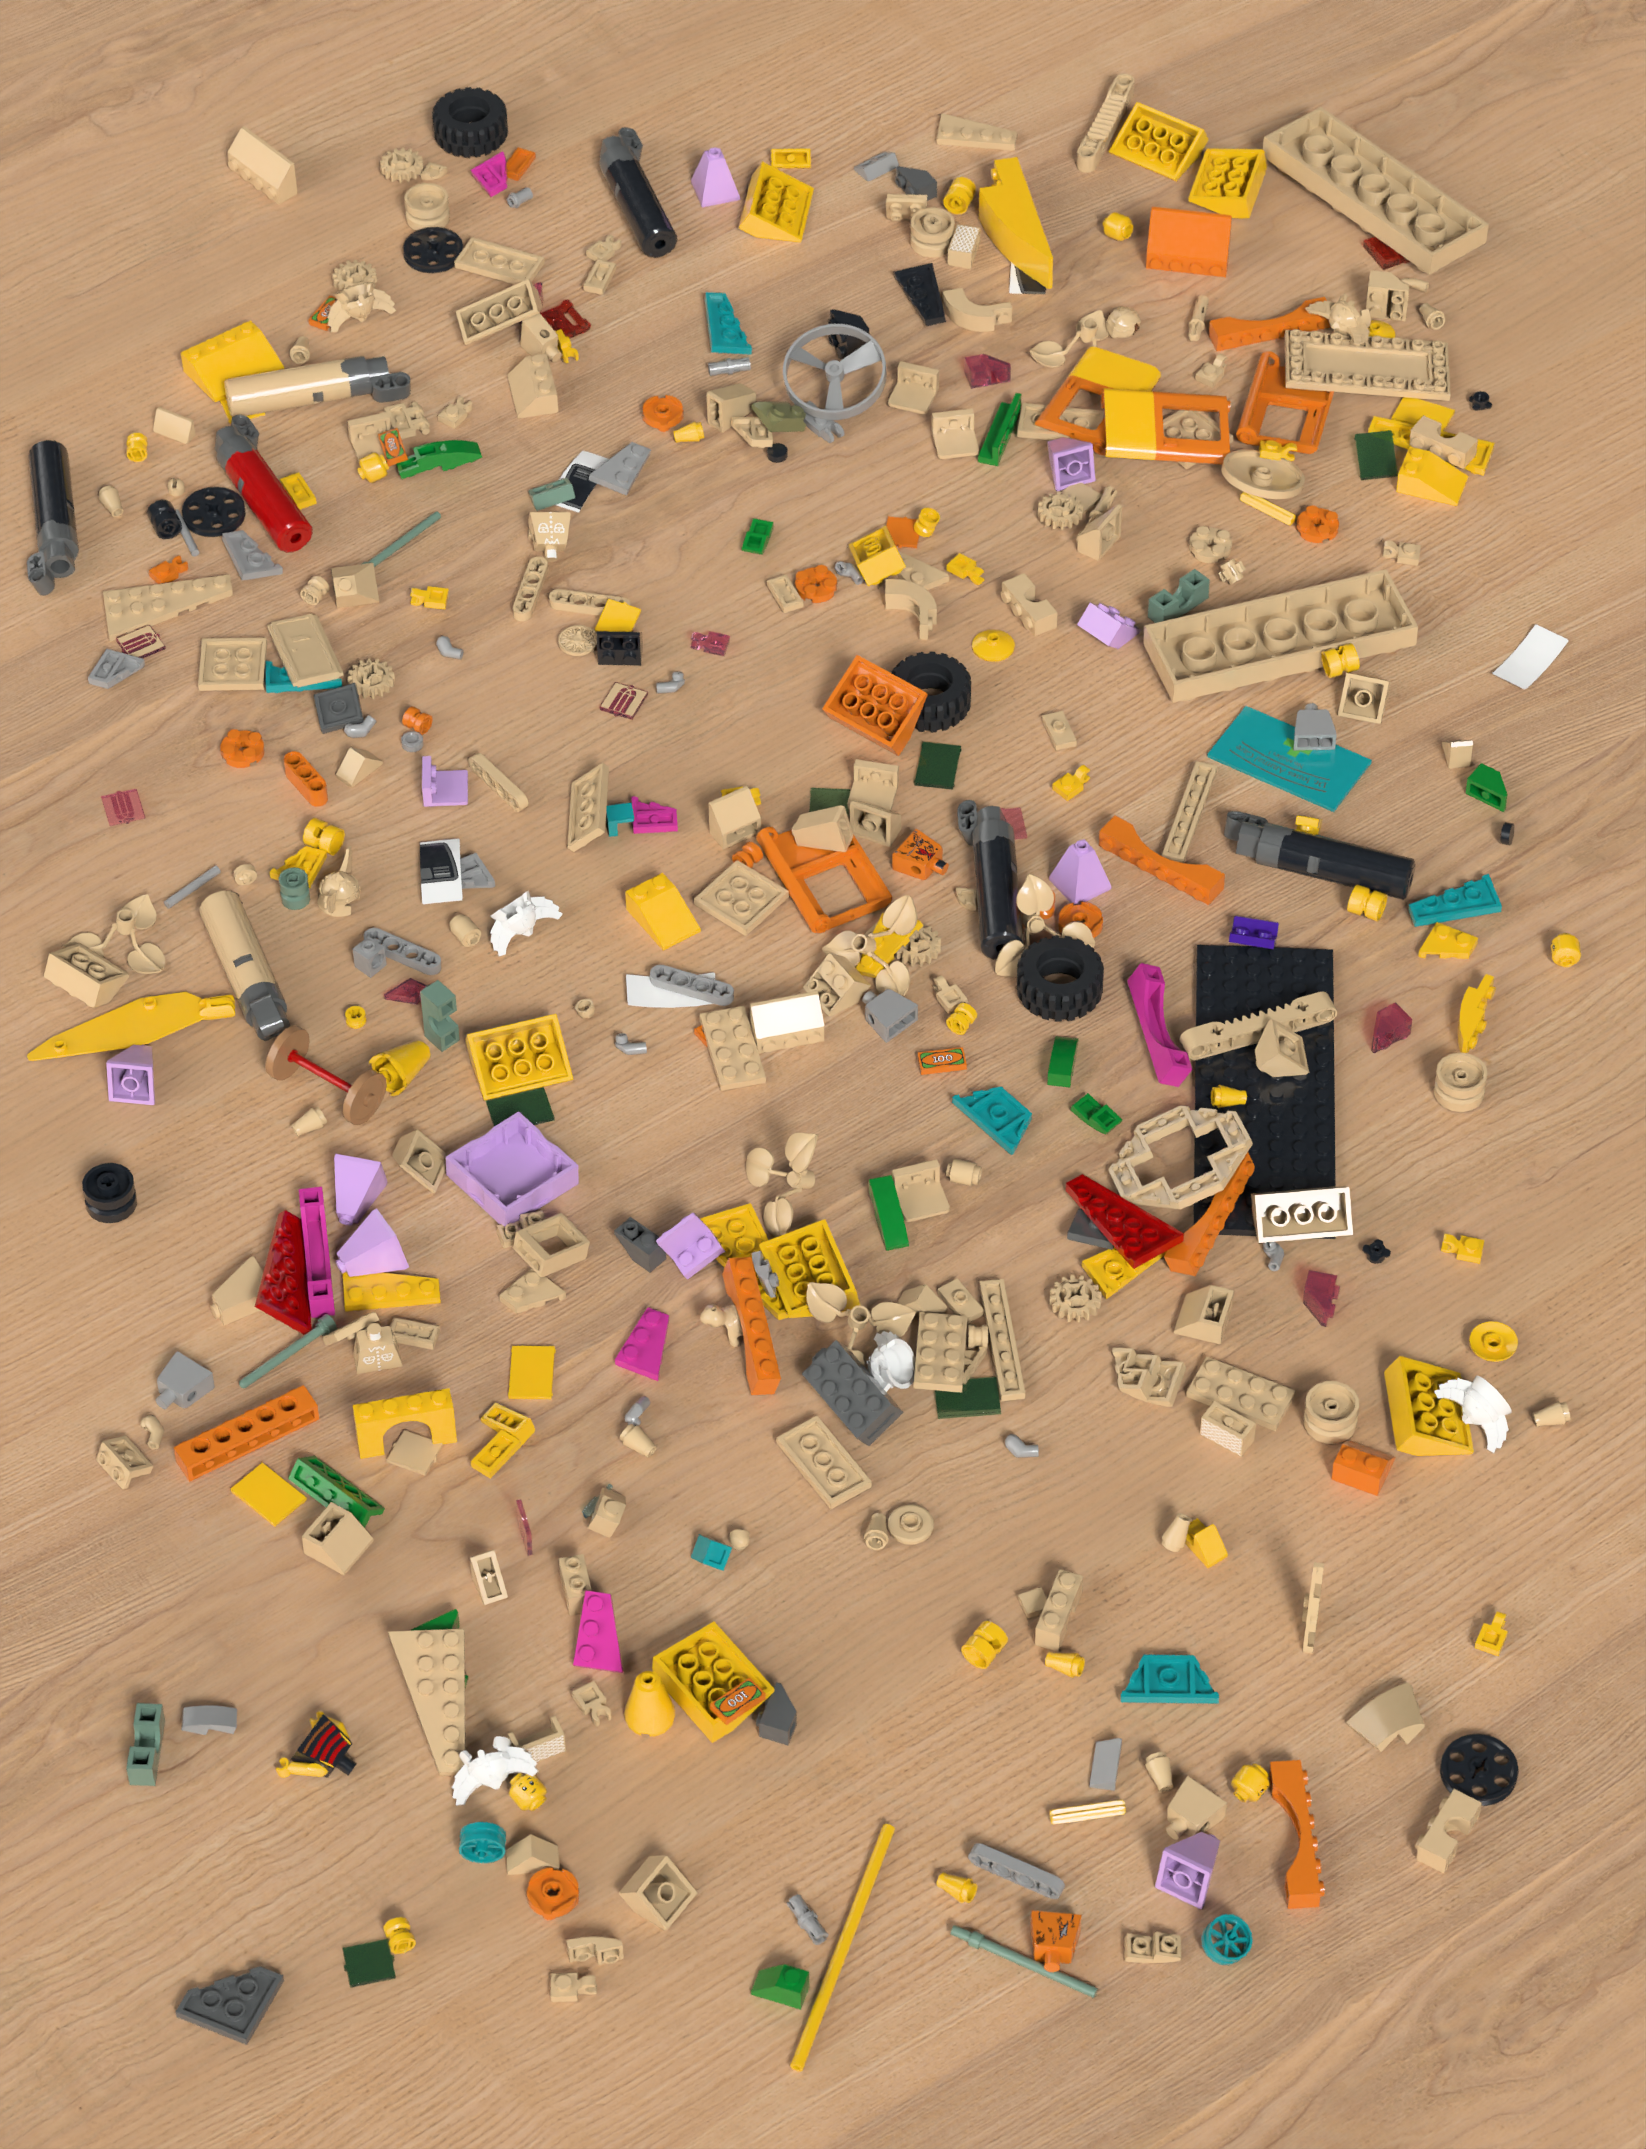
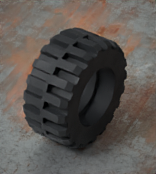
[432,87,508,158]
[891,651,971,733]
[1016,936,1104,1022]

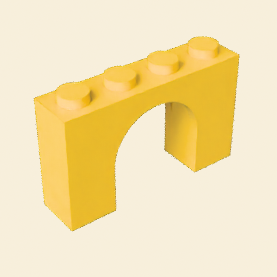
[352,1388,457,1459]

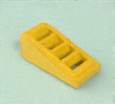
[480,1403,535,1446]

